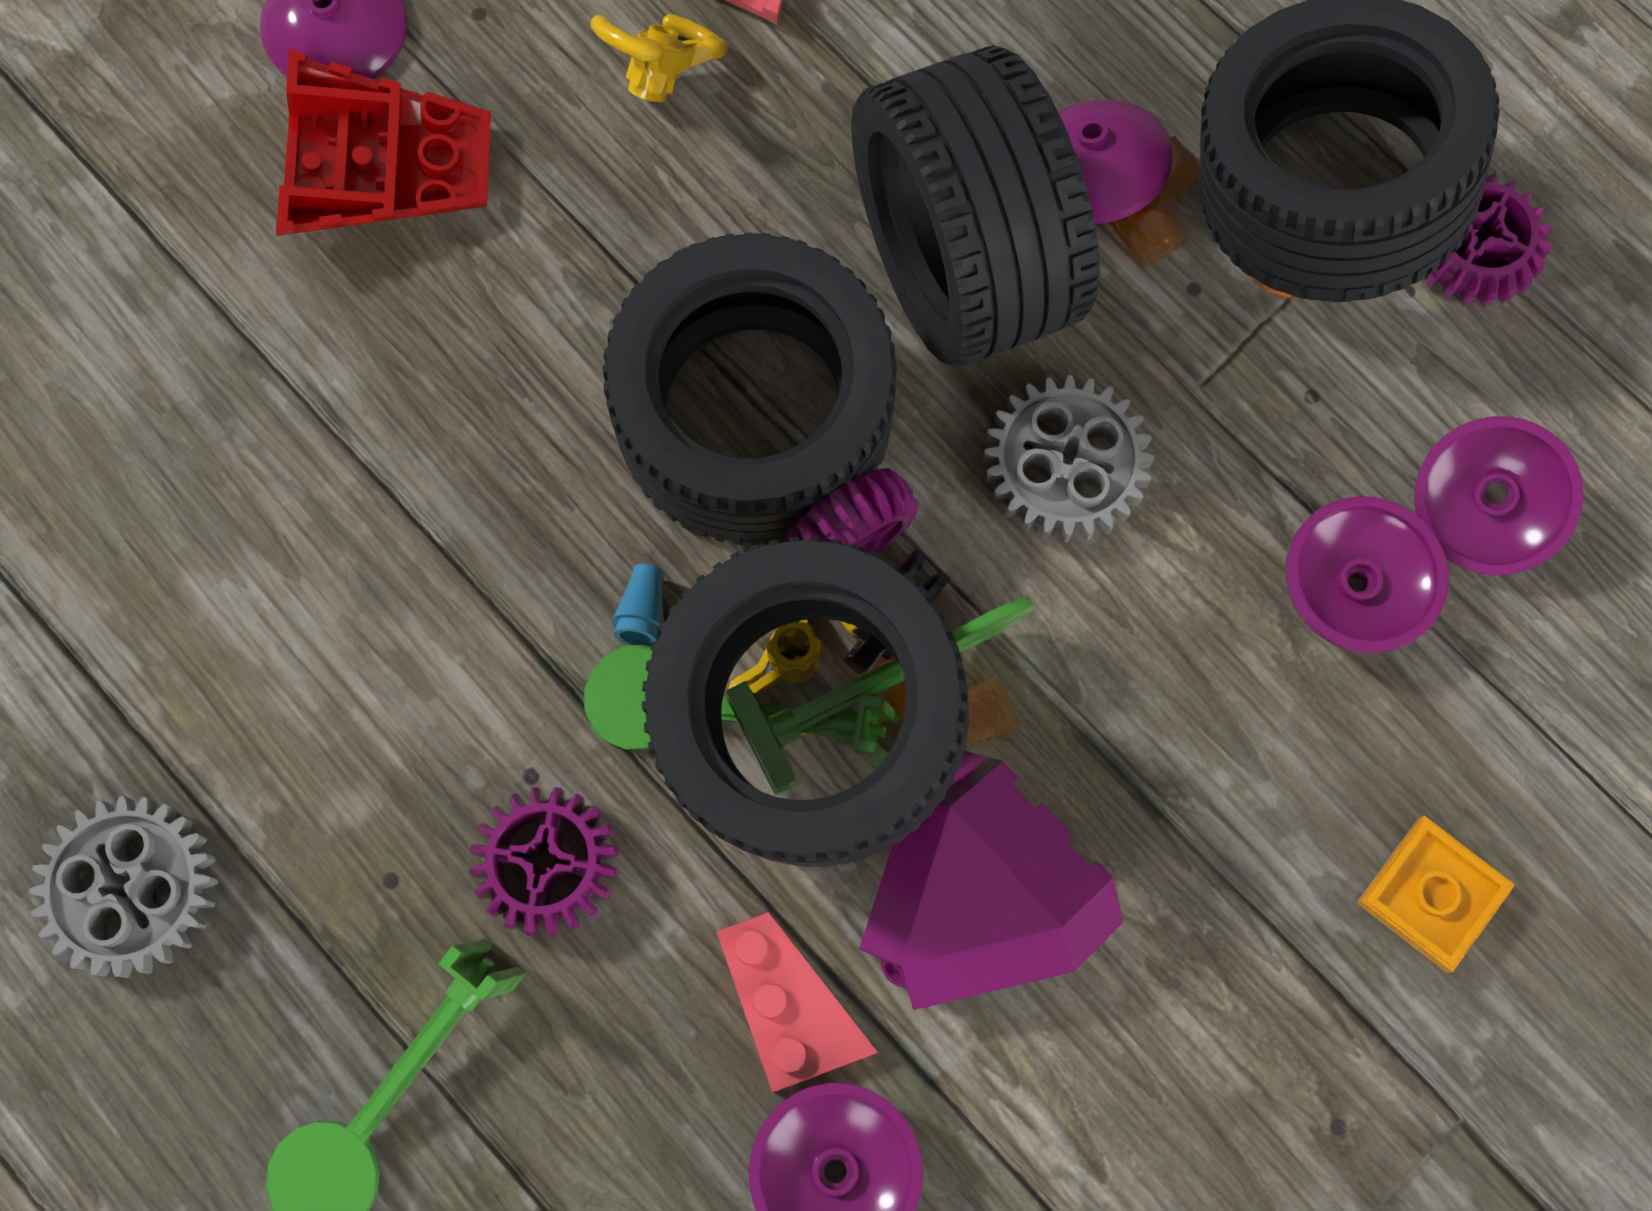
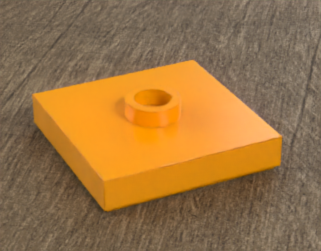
[1356,816,1515,973]

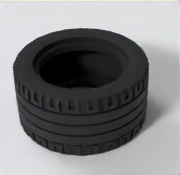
[1200,0,1500,303]
[851,45,1100,367]
[602,232,897,546]
[642,537,970,867]

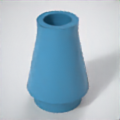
[612,564,664,646]

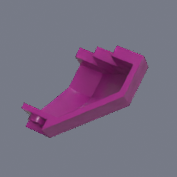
[859,750,1123,1010]

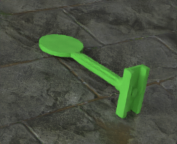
[726,597,1034,796]
[584,644,898,765]
[266,939,527,1211]

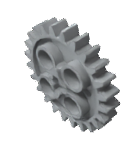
[983,375,1154,543]
[29,796,218,978]

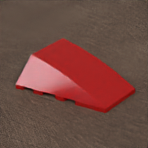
[276,48,491,236]

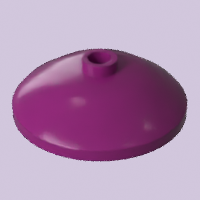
[260,0,407,79]
[1058,99,1172,224]
[1414,416,1584,575]
[1285,496,1449,654]
[749,1083,923,1211]

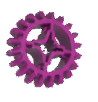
[1426,172,1552,308]
[783,468,919,553]
[469,787,620,937]

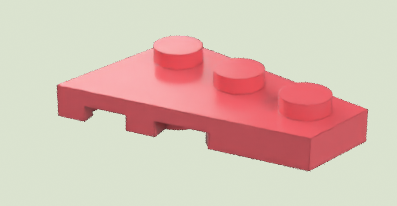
[716,912,878,1093]

